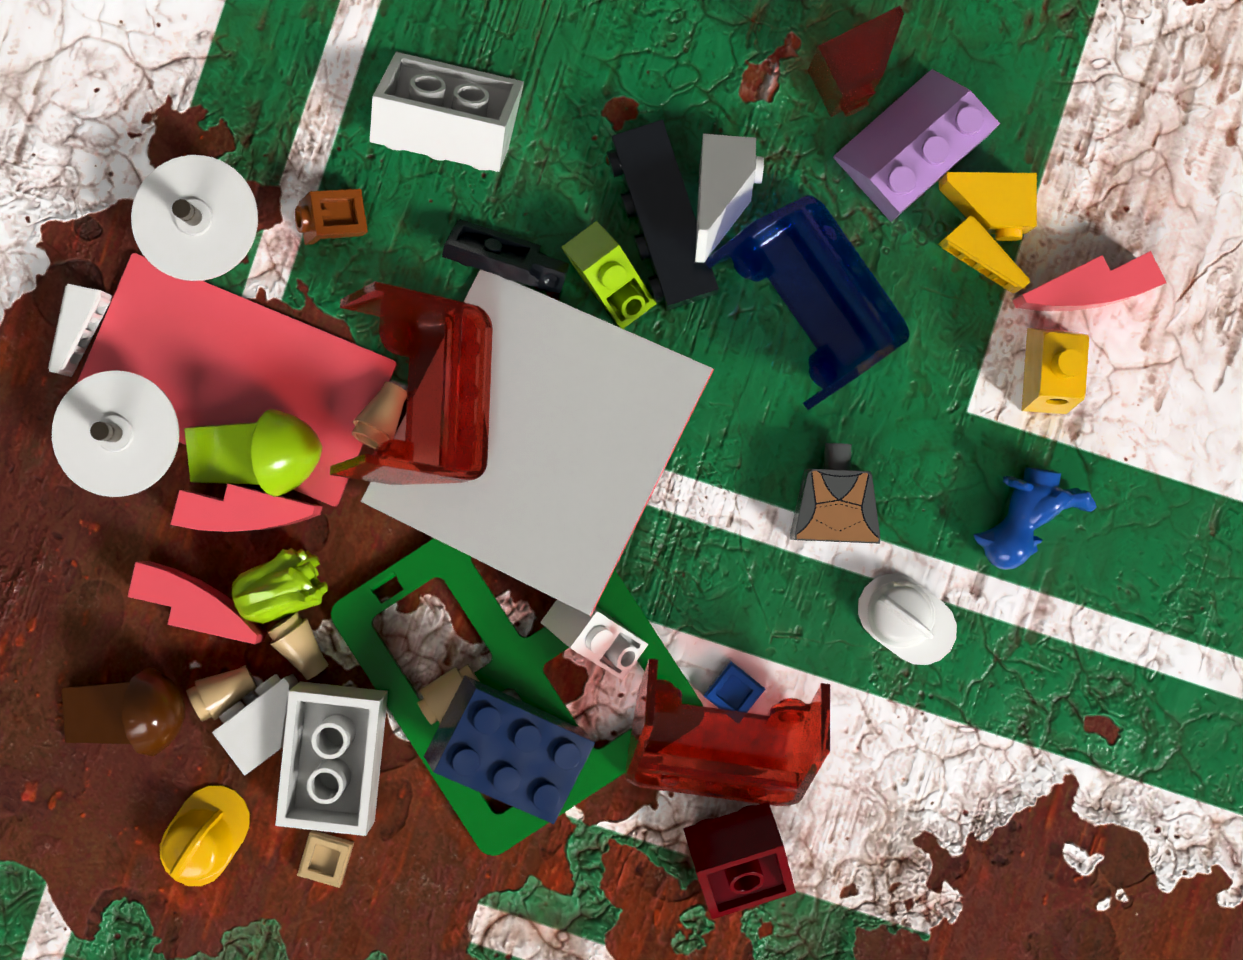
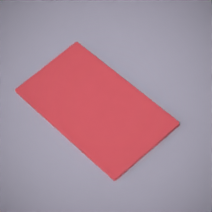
[77,253,397,506]

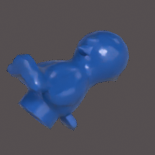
[973,467,1097,570]

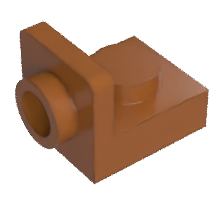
[295,189,368,245]

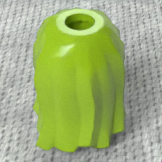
[232,548,328,624]

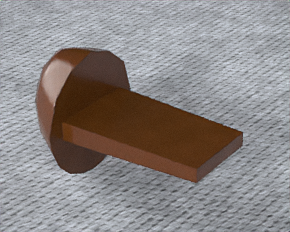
[62,667,186,756]

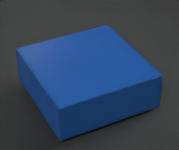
[703,660,765,723]

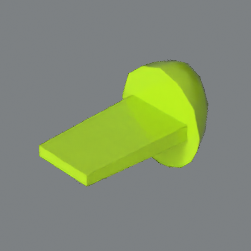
[184,409,323,497]

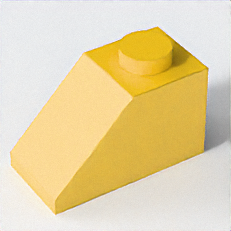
[939,172,1037,241]

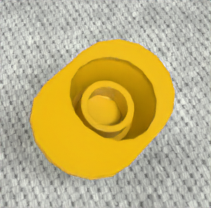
[160,786,250,886]

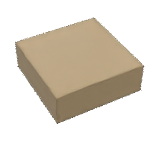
[297,830,354,888]

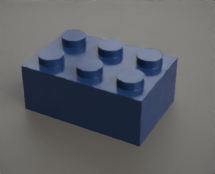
[424,675,595,824]

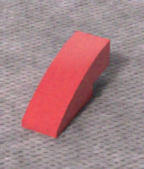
[1012,251,1167,311]
[170,484,323,532]
[128,561,267,644]

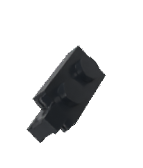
[442,219,569,294]

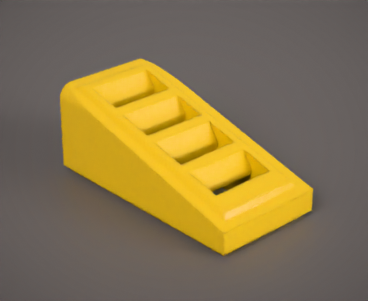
[938,215,1030,294]

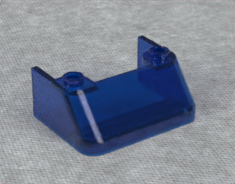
[705,195,909,410]

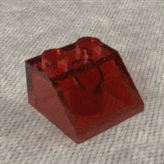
[808,6,904,117]

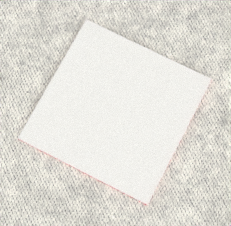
[361,269,714,616]

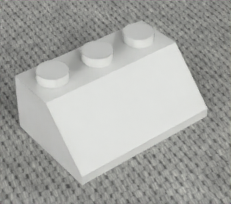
[370,52,524,172]

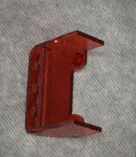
[330,281,493,485]
[625,658,830,806]

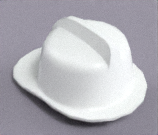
[858,574,957,665]

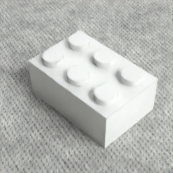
[275,681,388,836]

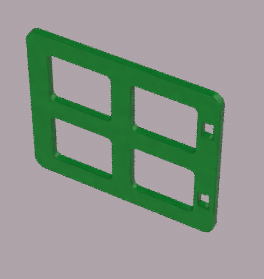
[331,538,704,856]

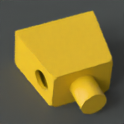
[1021,328,1089,414]

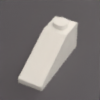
[695,134,764,263]

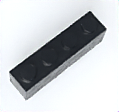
[606,119,719,311]

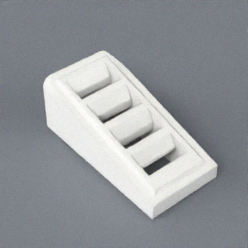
[48,284,112,377]

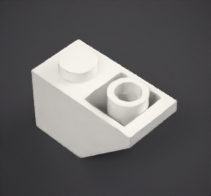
[540,600,649,680]
[212,674,298,776]

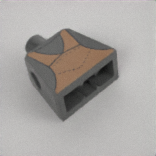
[790,443,880,544]

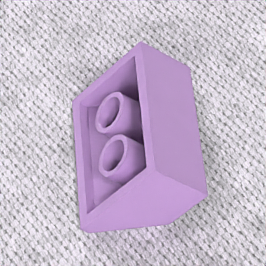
[833,69,1000,222]

